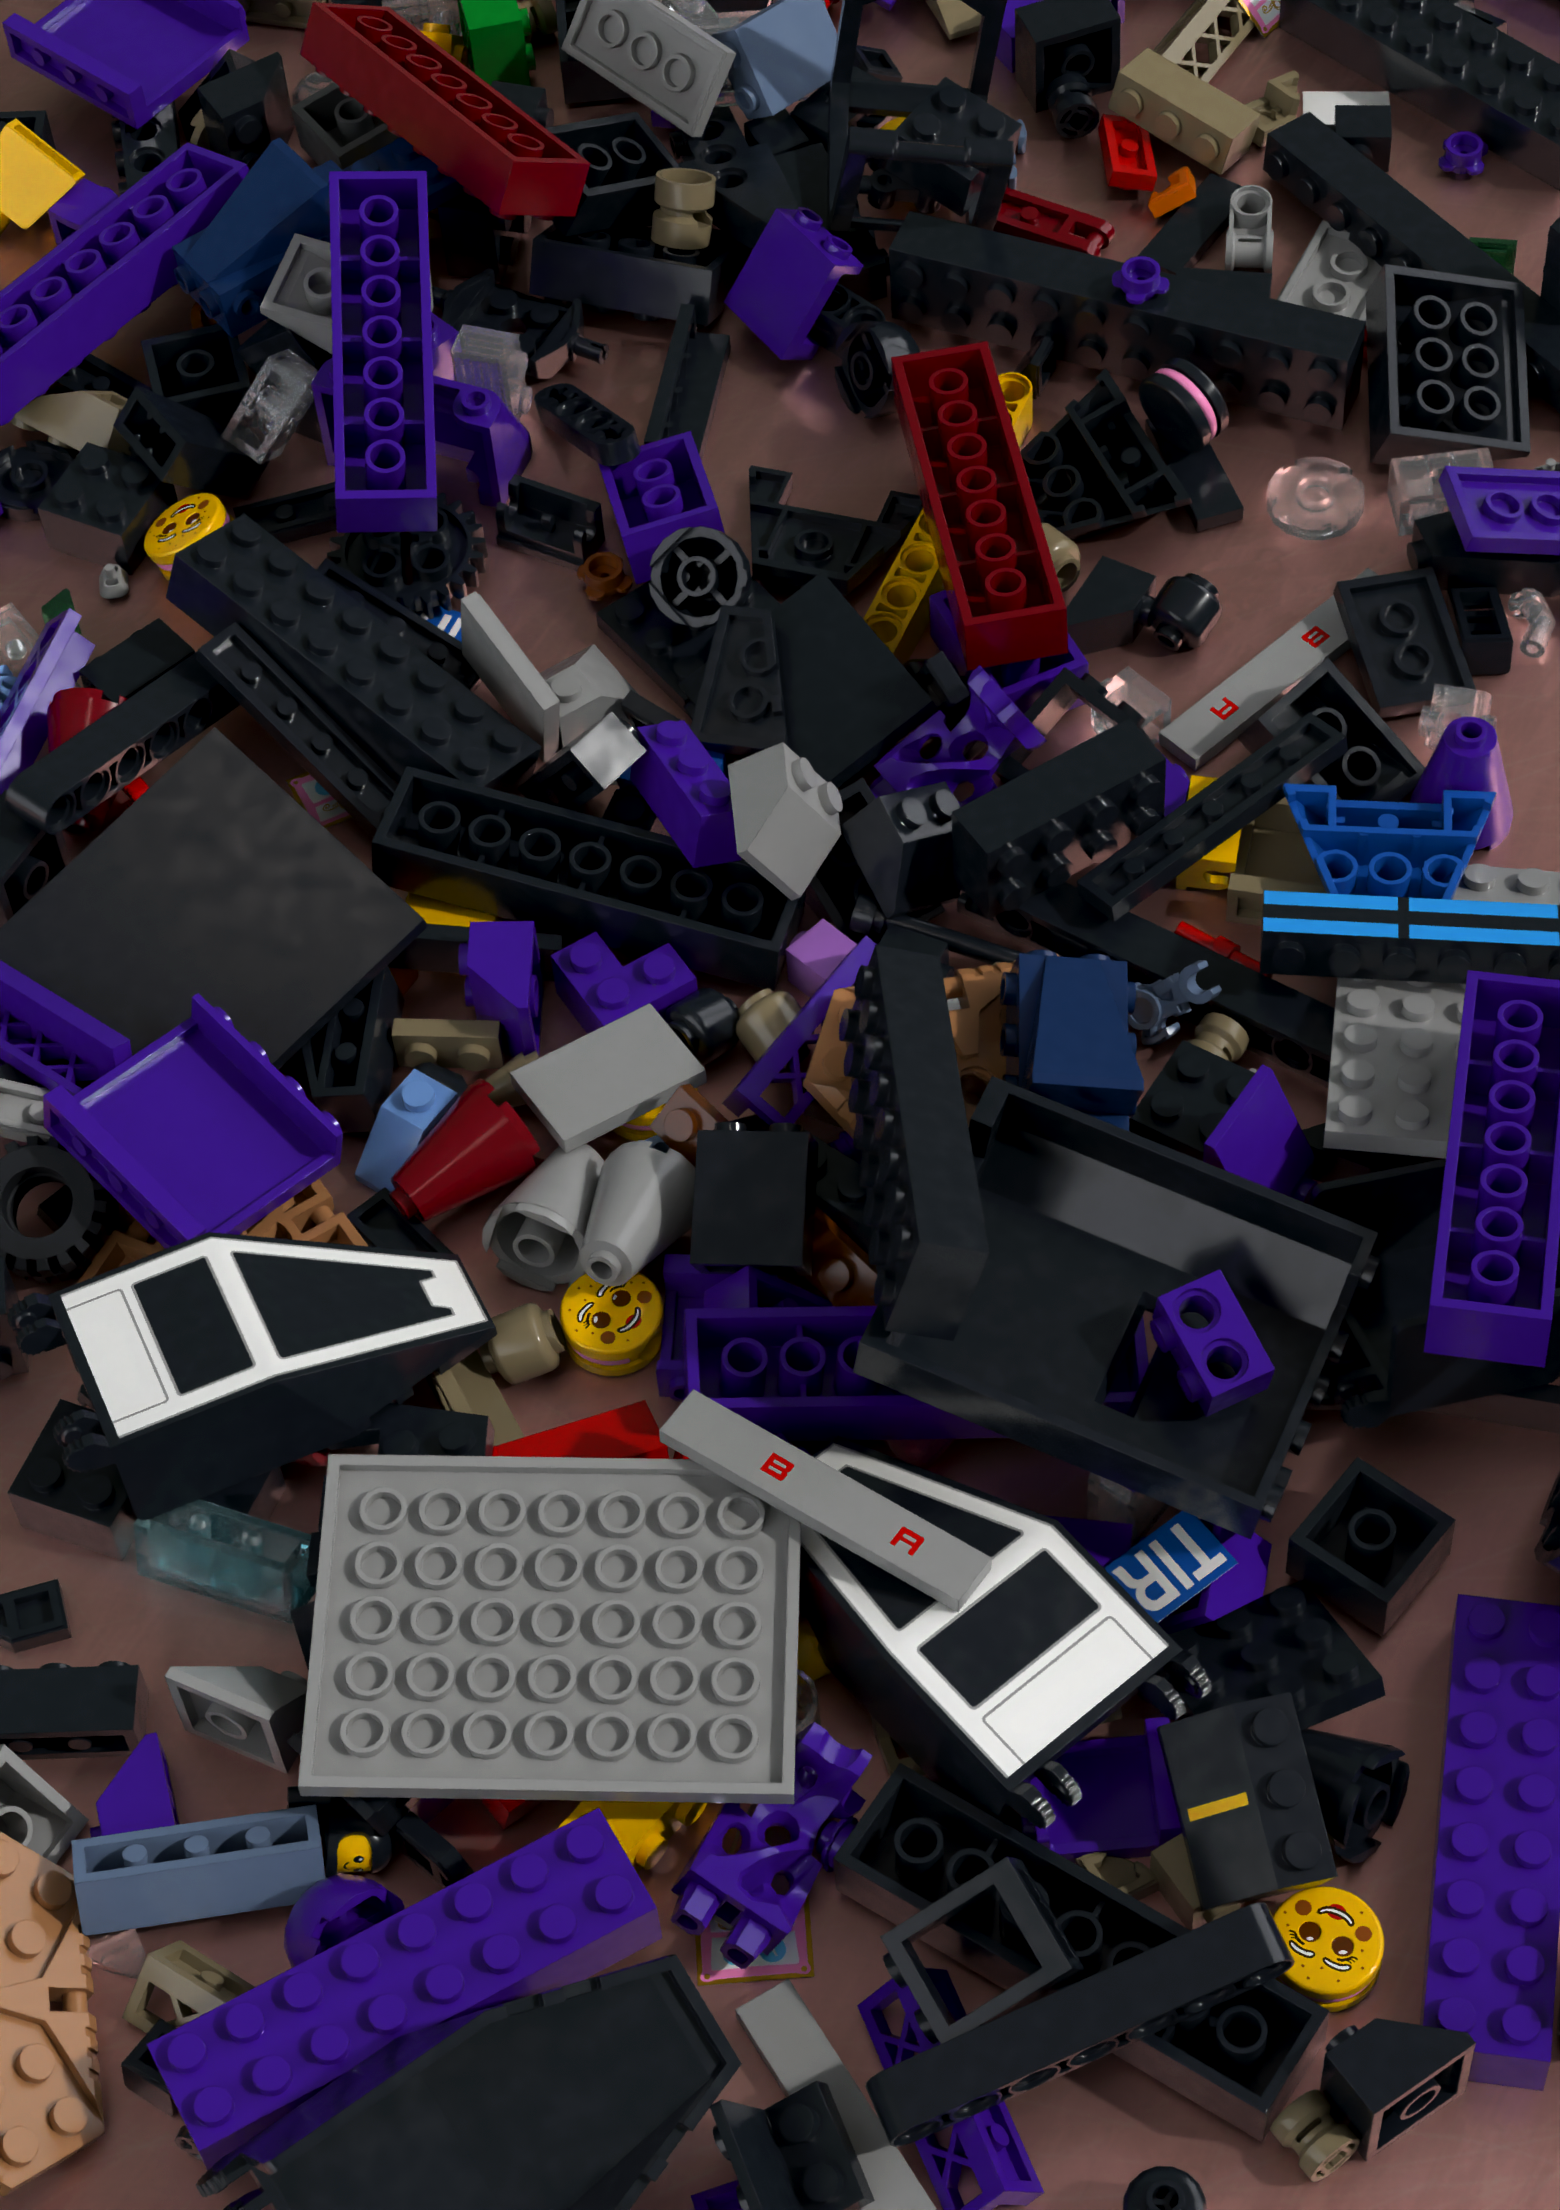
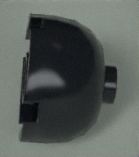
[834,320,920,419]
[649,526,752,628]

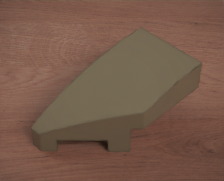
[1245,70,1300,147]

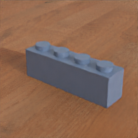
[71,1804,325,1936]

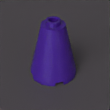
[1409,716,1513,856]

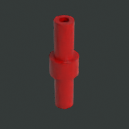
[1174,921,1273,978]

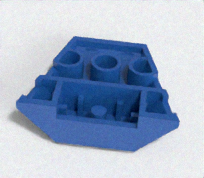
[1283,783,1497,900]

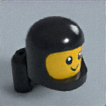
[287,1786,395,1878]

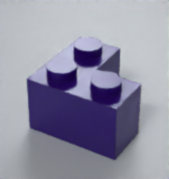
[550,932,698,1034]

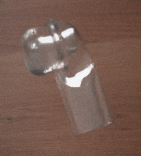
[1508,587,1556,658]

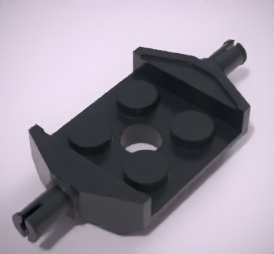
[432,268,609,379]

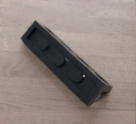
[644,303,731,461]

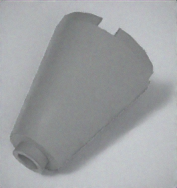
[579,1140,695,1287]
[482,1144,604,1291]

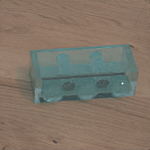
[133,1499,316,1625]

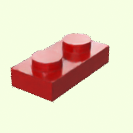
[1098,114,1157,192]

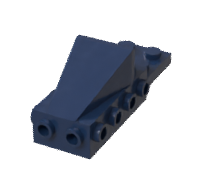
[172,137,464,338]
[1000,950,1144,1131]

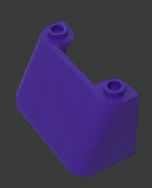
[311,358,533,508]

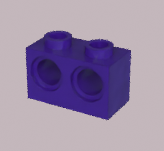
[1150,1269,1275,1417]

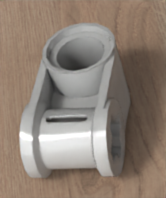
[1225,185,1274,273]

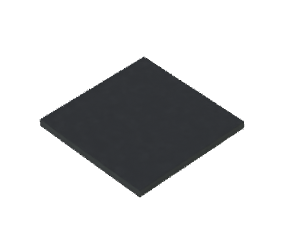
[0,727,428,1070]

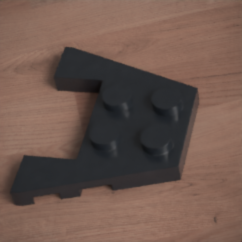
[749,465,923,596]
[306,1403,495,1589]

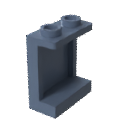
[711,0,837,120]

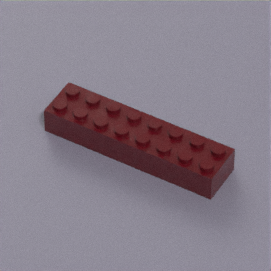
[300,2,590,221]
[891,341,1068,671]

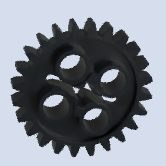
[327,493,488,619]

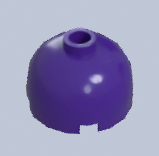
[284,1874,405,1968]

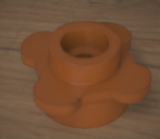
[577,552,633,601]

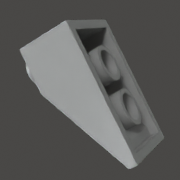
[260,233,434,354]

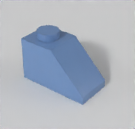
[355,1068,458,1193]

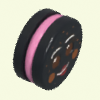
[1139,357,1229,453]

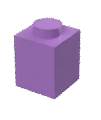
[785,919,857,998]

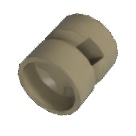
[651,168,716,250]

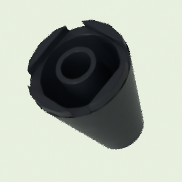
[1301,1728,1410,1864]

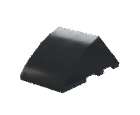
[1020,368,1192,541]

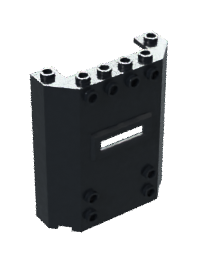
[853,1076,1381,1539]

